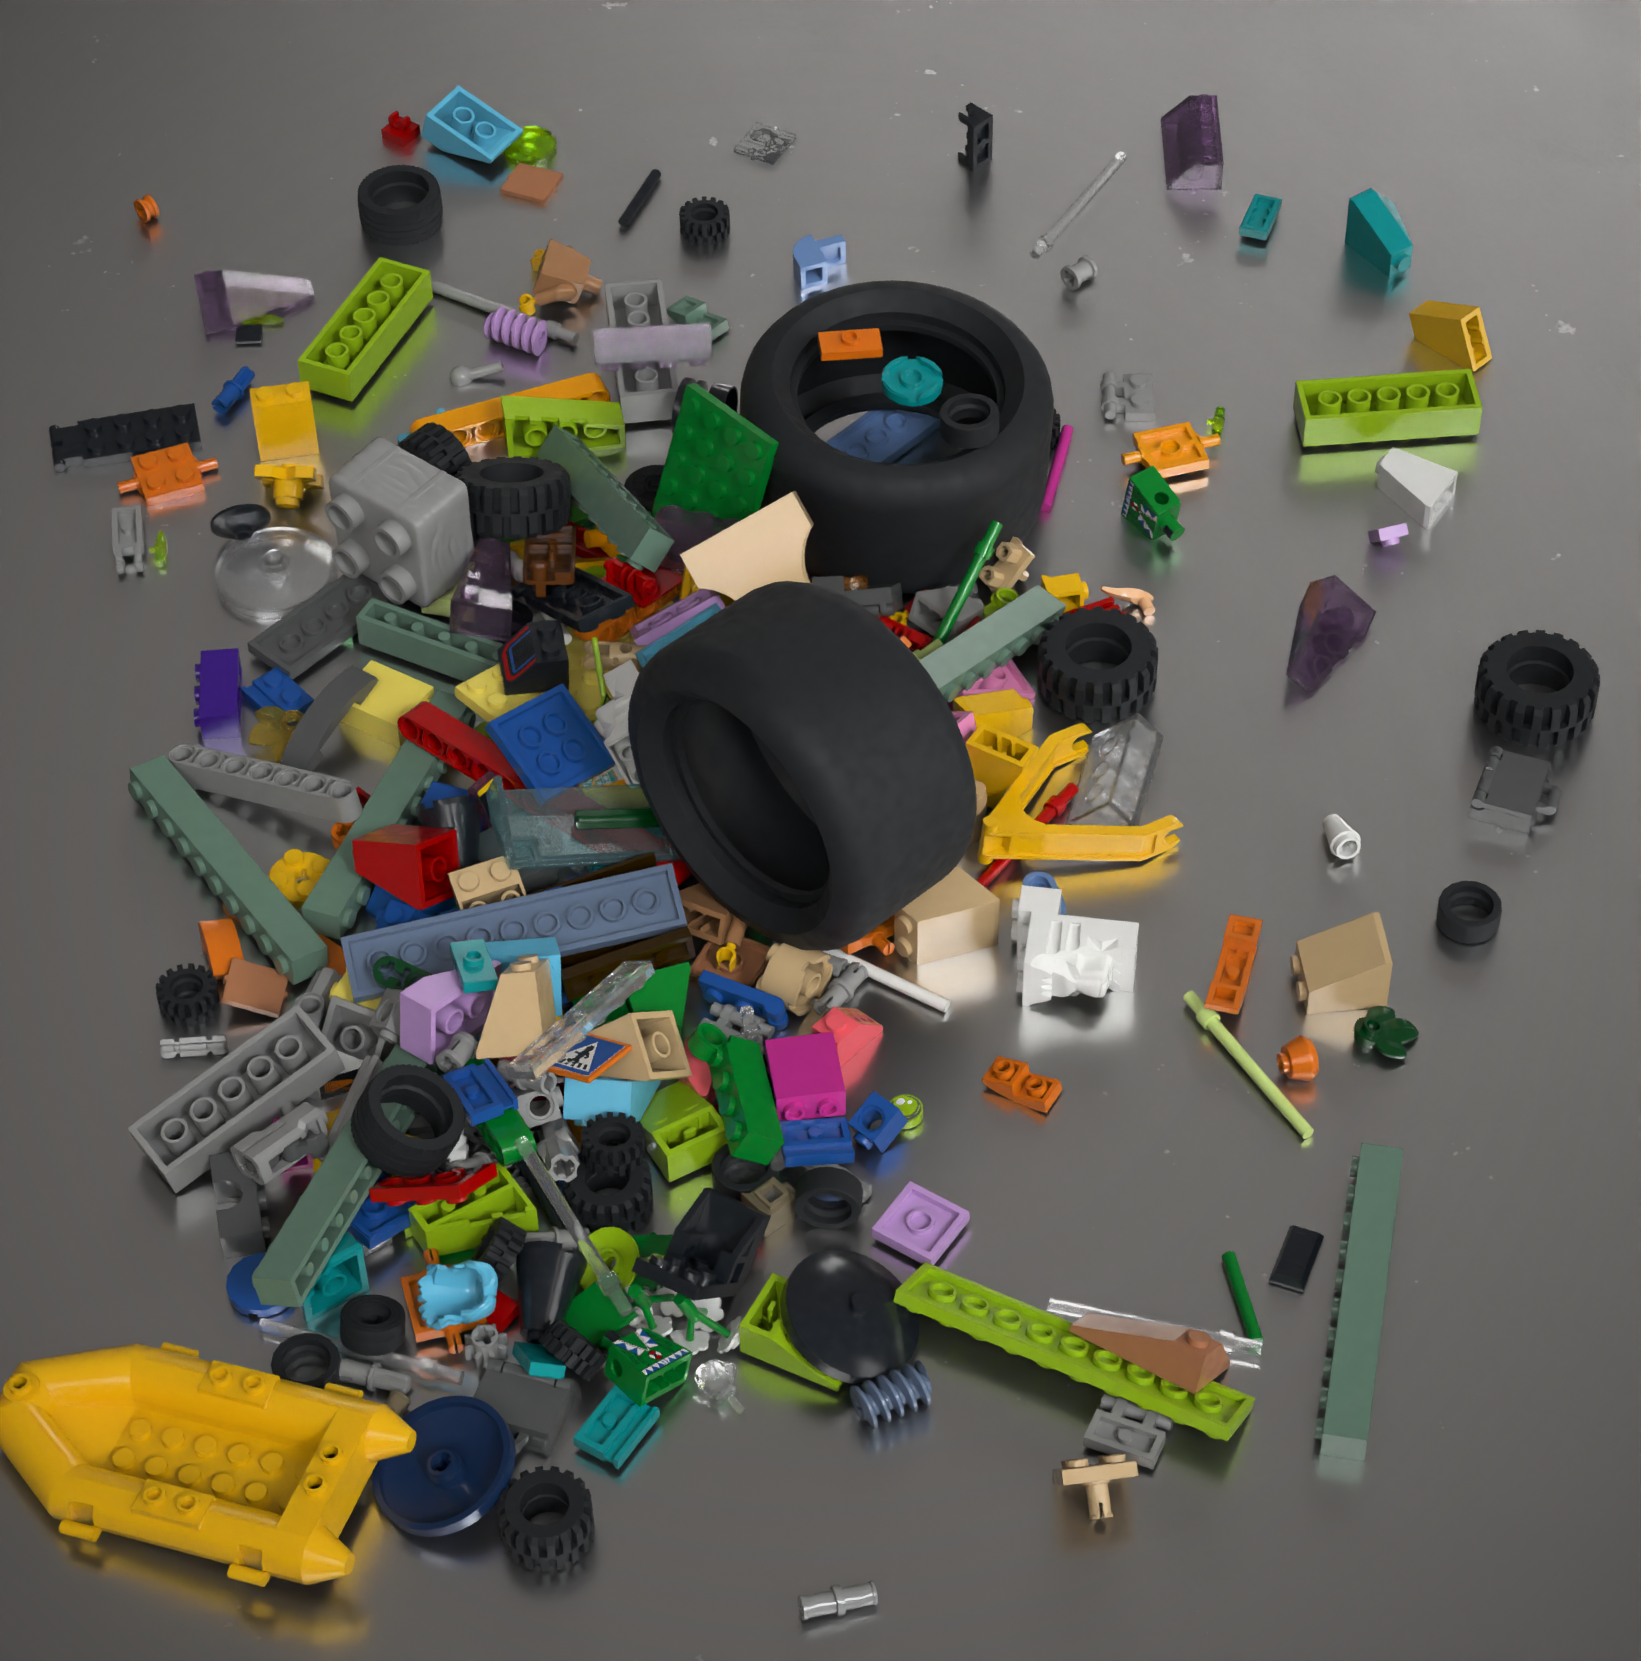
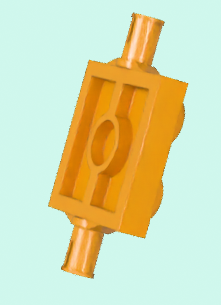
[1121,421,1221,478]

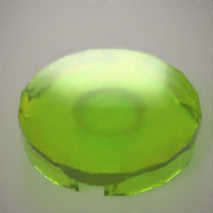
[503,126,557,167]

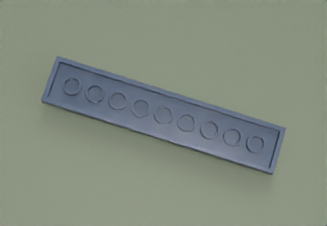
[340,863,687,1003]

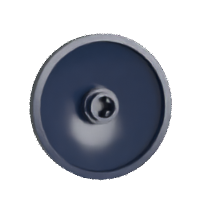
[372,1396,516,1537]

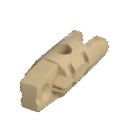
[583,641,647,672]

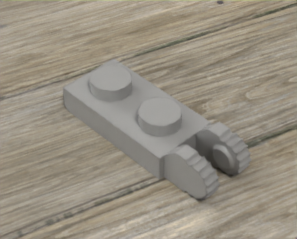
[111,505,145,574]

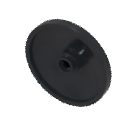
[780,1249,919,1384]

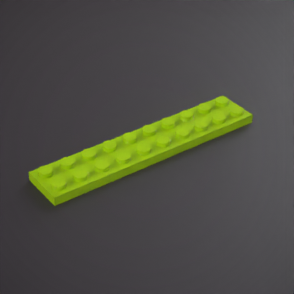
[894,1262,1255,1441]

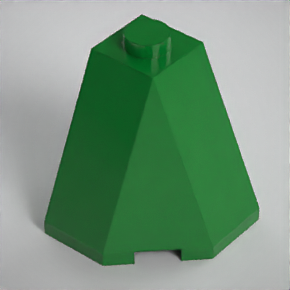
[622,962,691,1037]

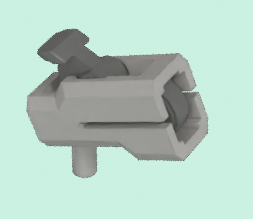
[230,1101,330,1186]

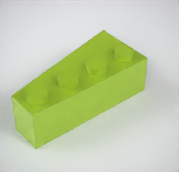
[500,395,626,459]

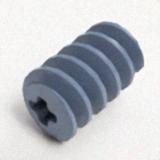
[850,1360,932,1428]

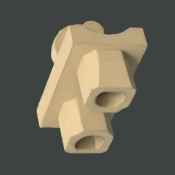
[978,536,1035,593]

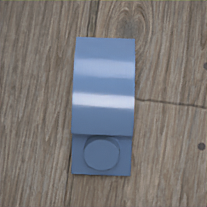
[793,234,846,290]

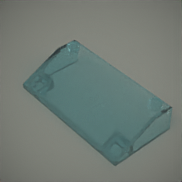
[486,776,682,870]

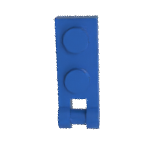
[698,970,789,1031]

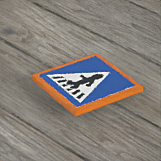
[534,1030,632,1084]

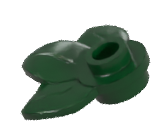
[1353,1006,1419,1059]

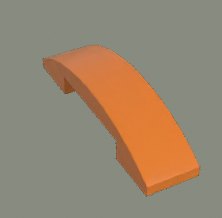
[1204,914,1263,1015]

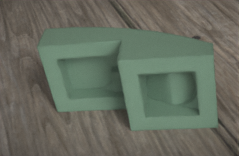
[666,296,729,343]

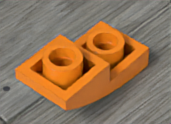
[198,918,244,980]
[982,1056,1062,1113]

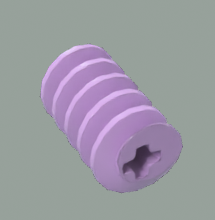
[483,306,548,356]

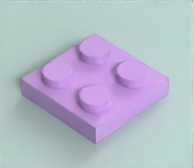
[871,1181,970,1265]

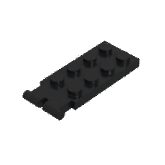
[49,403,202,472]
[511,567,636,633]

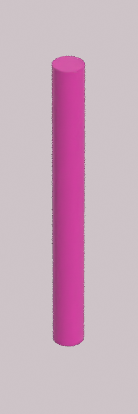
[1040,425,1073,512]

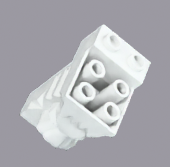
[594,660,641,791]
[1011,885,1139,1007]

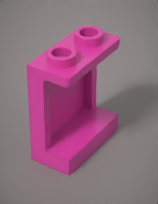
[765,1032,846,1121]

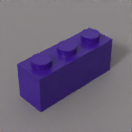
[194,648,242,740]

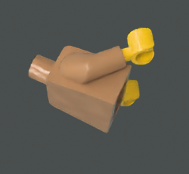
[519,239,603,316]
[679,883,748,972]

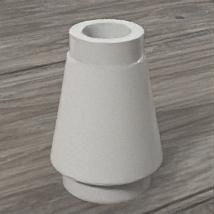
[1322,814,1361,859]

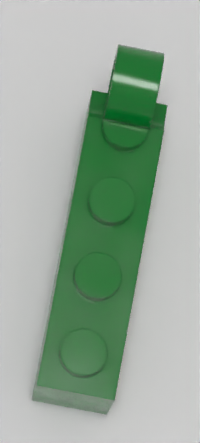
[687,1023,784,1165]

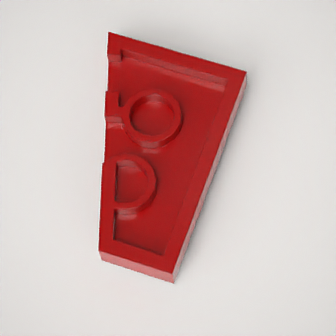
[369,1162,498,1206]

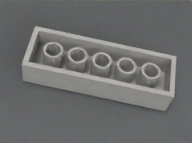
[604,279,678,423]
[127,1004,345,1194]

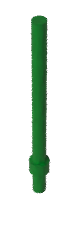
[932,520,1003,645]

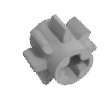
[464,1323,508,1369]

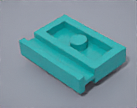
[573,1385,660,1469]

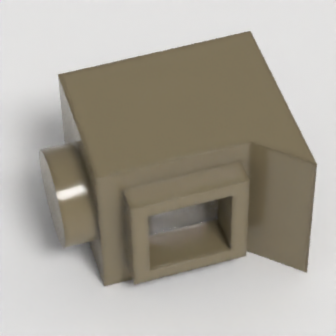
[741,1177,797,1238]

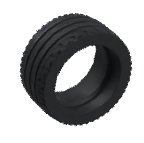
[357,165,443,246]
[351,1064,465,1178]

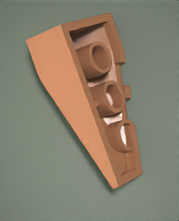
[1069,1313,1230,1394]

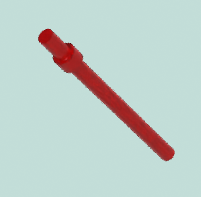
[976,782,1079,888]

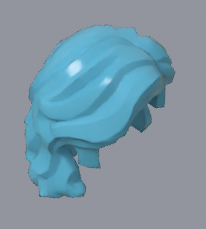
[417,1260,498,1331]

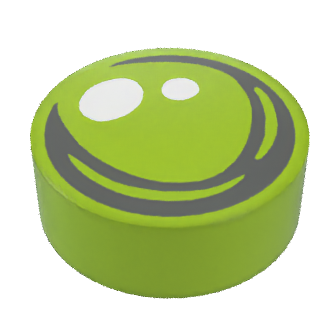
[890,1094,923,1129]

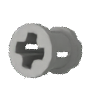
[1060,255,1098,290]
[436,1031,479,1074]

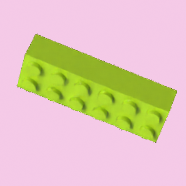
[297,257,433,402]
[1293,368,1483,447]

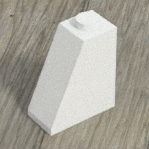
[1375,447,1458,529]

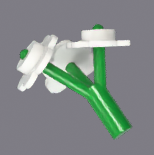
[624,1284,691,1337]
[670,1293,744,1355]

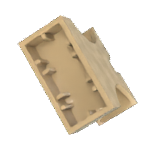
[680,491,814,601]

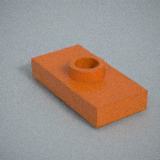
[818,328,883,361]

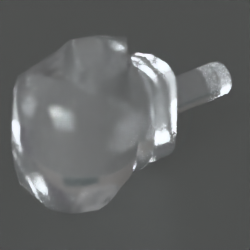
[694,1359,746,1416]

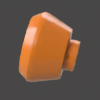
[1276,1035,1319,1082]

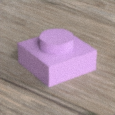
[1368,523,1409,547]

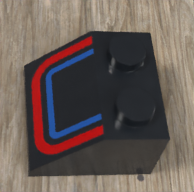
[497,620,569,695]

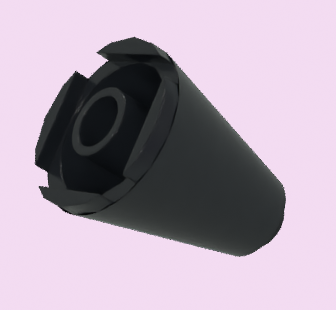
[415,795,481,869]
[516,1241,587,1344]

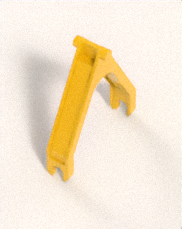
[977,723,1183,865]

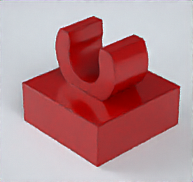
[381,111,420,147]

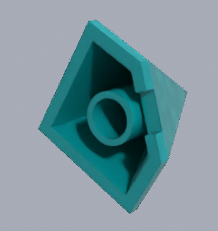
[1345,188,1413,277]
[301,1232,370,1323]

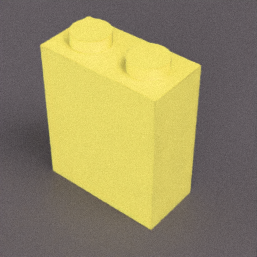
[341,660,434,748]

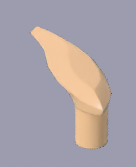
[1100,586,1155,616]

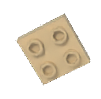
[1052,1453,1138,1520]

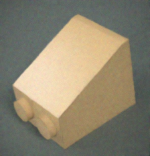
[894,866,1000,966]
[1290,912,1393,1014]
[476,954,559,1059]
[587,1010,692,1082]

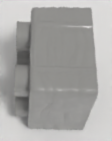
[325,437,476,608]

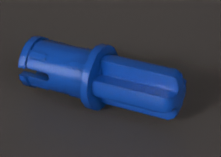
[211,366,255,415]

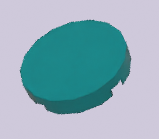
[881,356,943,407]

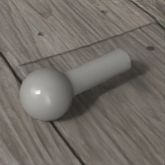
[450,360,504,387]

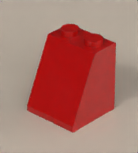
[352,824,460,910]

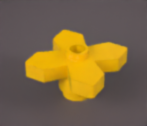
[254,463,324,509]

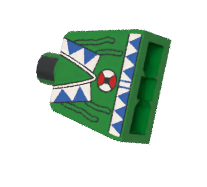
[1121,466,1185,541]
[600,1328,693,1407]

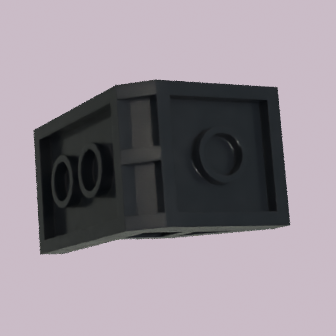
[632,1188,771,1301]

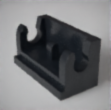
[958,103,993,172]

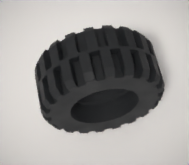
[455,456,571,540]
[1037,607,1158,724]
[1474,630,1600,748]

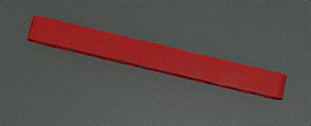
[397,701,691,885]

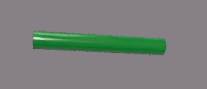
[1222,1251,1264,1346]

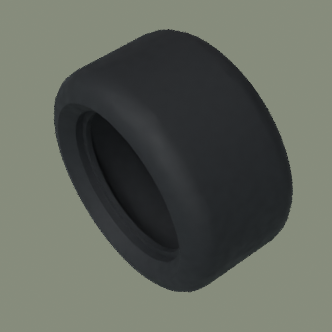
[739,280,1054,594]
[628,581,977,951]

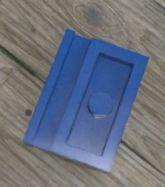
[240,667,314,730]
[442,1058,519,1126]
[779,1117,855,1167]

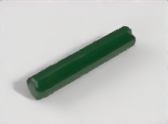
[574,808,661,830]

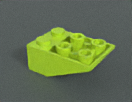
[636,1081,728,1183]
[739,1273,843,1392]

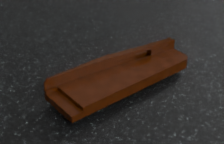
[523,525,576,597]

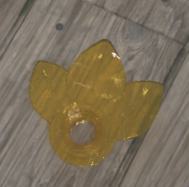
[248,706,304,763]

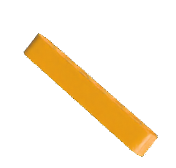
[409,372,611,448]

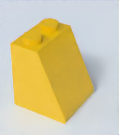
[249,381,319,461]

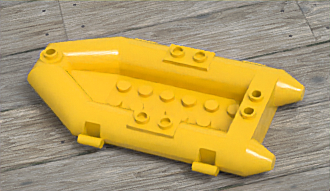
[0,1342,417,1587]

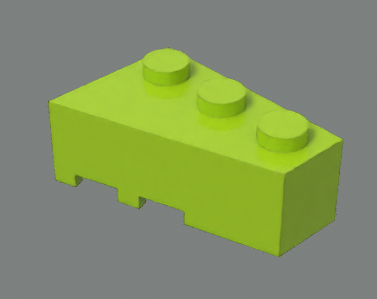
[408,1163,539,1258]

